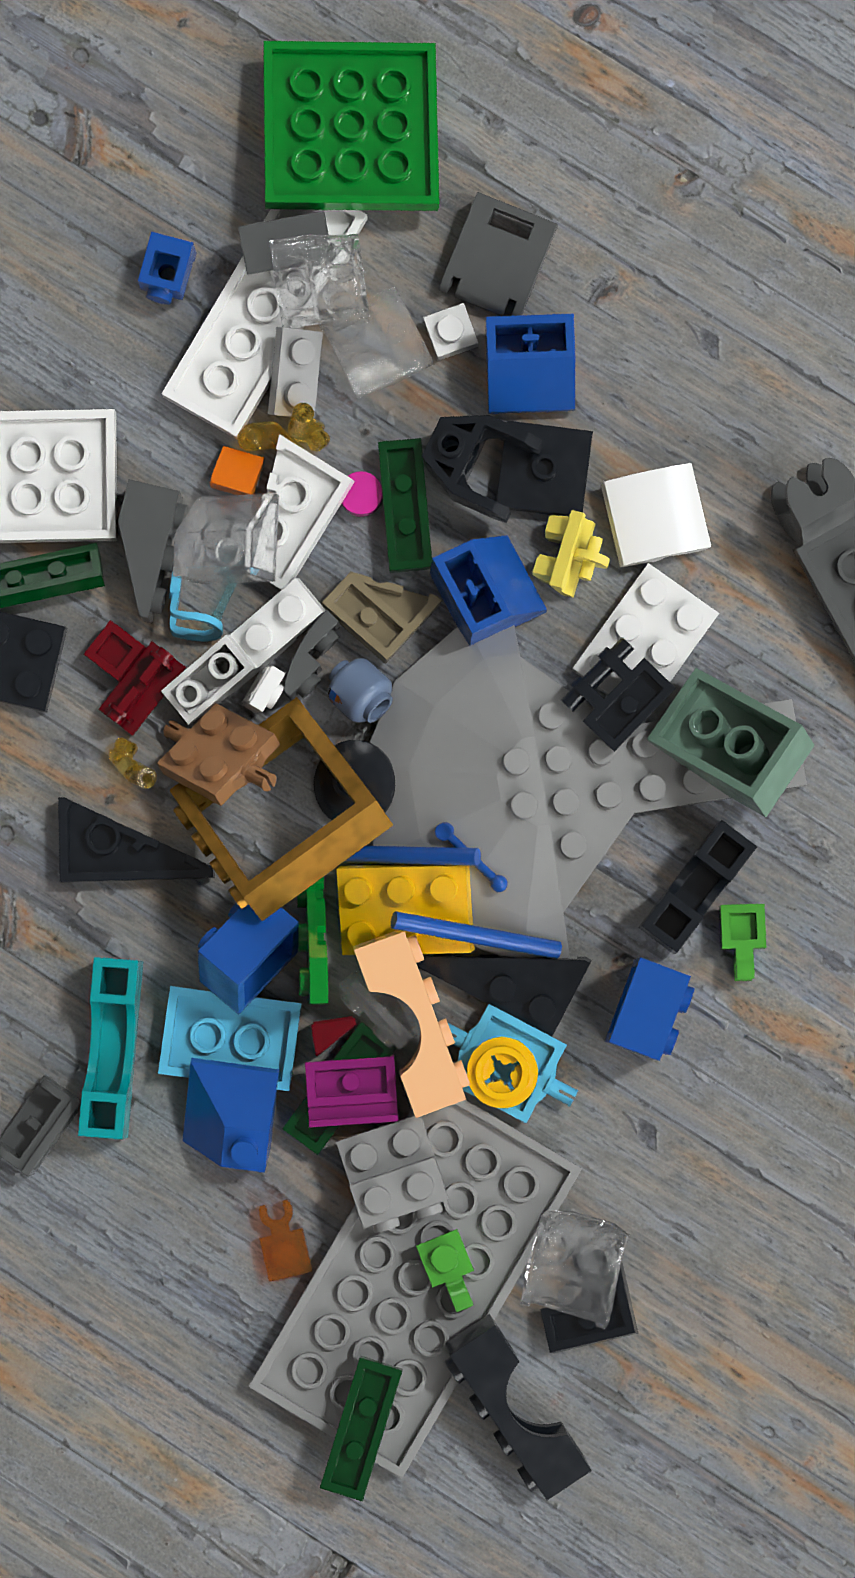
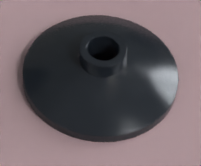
[314,740,395,820]

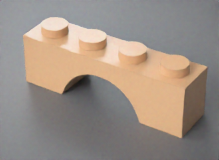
[353,930,470,1118]

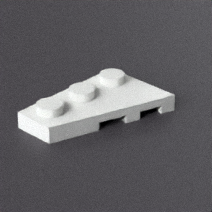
[247,434,355,590]

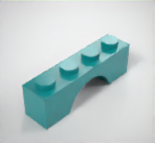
[78,957,144,1139]

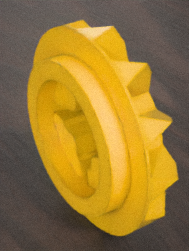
[467,1036,538,1108]

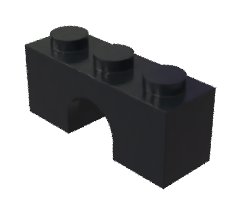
[638,820,757,954]

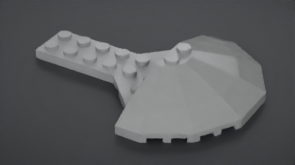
[370,625,807,958]

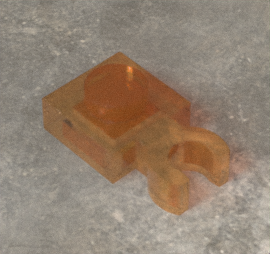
[259,1199,313,1282]

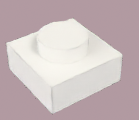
[423,303,478,361]

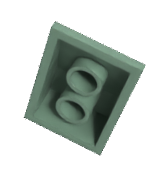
[647,668,815,817]

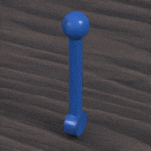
[435,822,508,892]

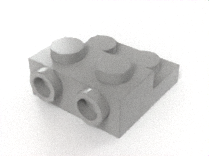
[336,1115,449,1233]

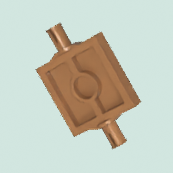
[157,703,280,806]

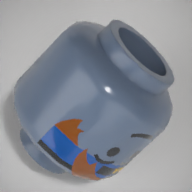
[328,658,393,723]

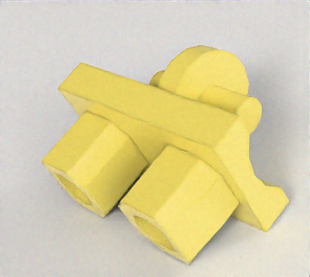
[532,510,610,598]

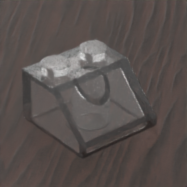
[173,493,279,584]

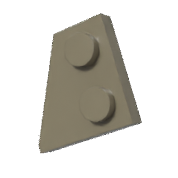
[321,571,442,664]

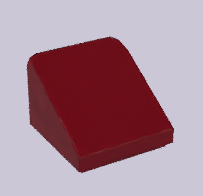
[311,1016,357,1056]

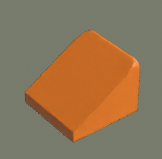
[209,446,265,500]

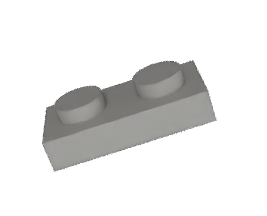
[268,327,323,419]

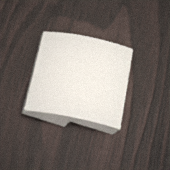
[601,463,711,567]

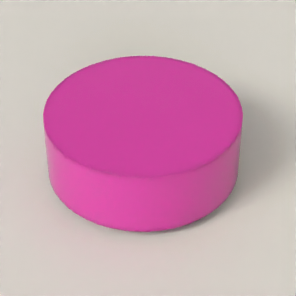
[341,471,383,517]

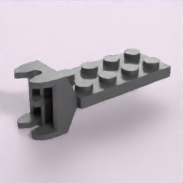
[771,458,855,663]

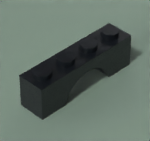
[445,1314,592,1501]

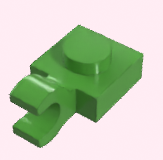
[719,904,766,981]
[416,1229,474,1312]

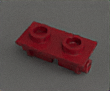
[98,641,186,736]

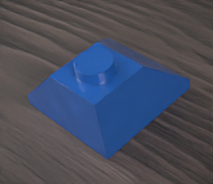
[183,1058,280,1173]

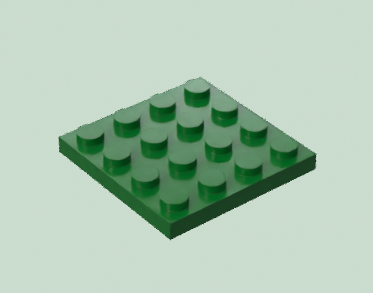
[263,41,440,211]

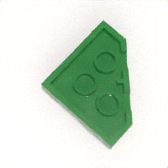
[297,877,328,1005]

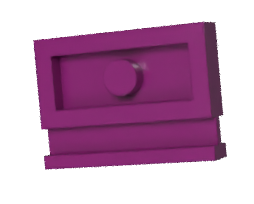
[305,1056,398,1127]

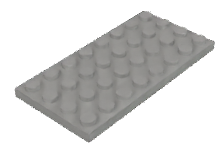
[249,1100,582,1479]

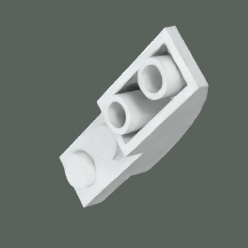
[161,578,326,725]

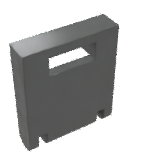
[439,192,558,316]

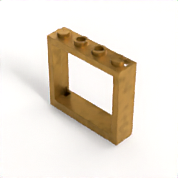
[169,697,393,921]

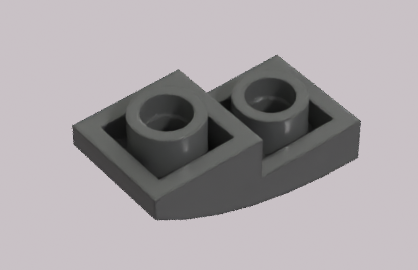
[284,610,340,701]

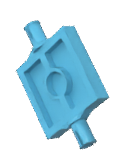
[448,1004,578,1123]

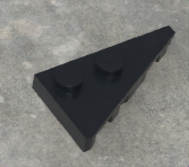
[58,797,215,883]
[417,954,592,1037]

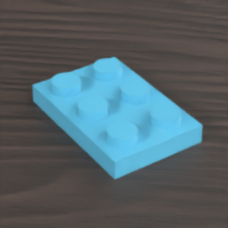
[158,986,302,1091]

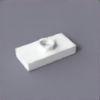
[242,666,285,713]

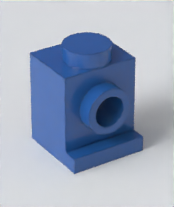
[138,232,197,305]

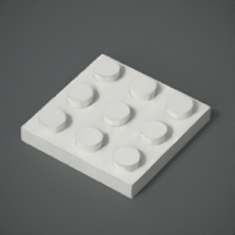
[0,409,118,543]

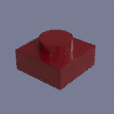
[84,620,146,682]

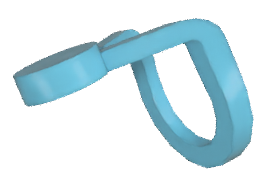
[169,571,223,642]

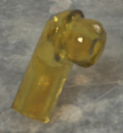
[288,403,330,452]
[237,421,304,451]
[109,737,157,789]

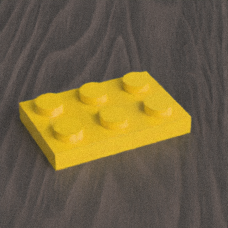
[336,864,475,955]

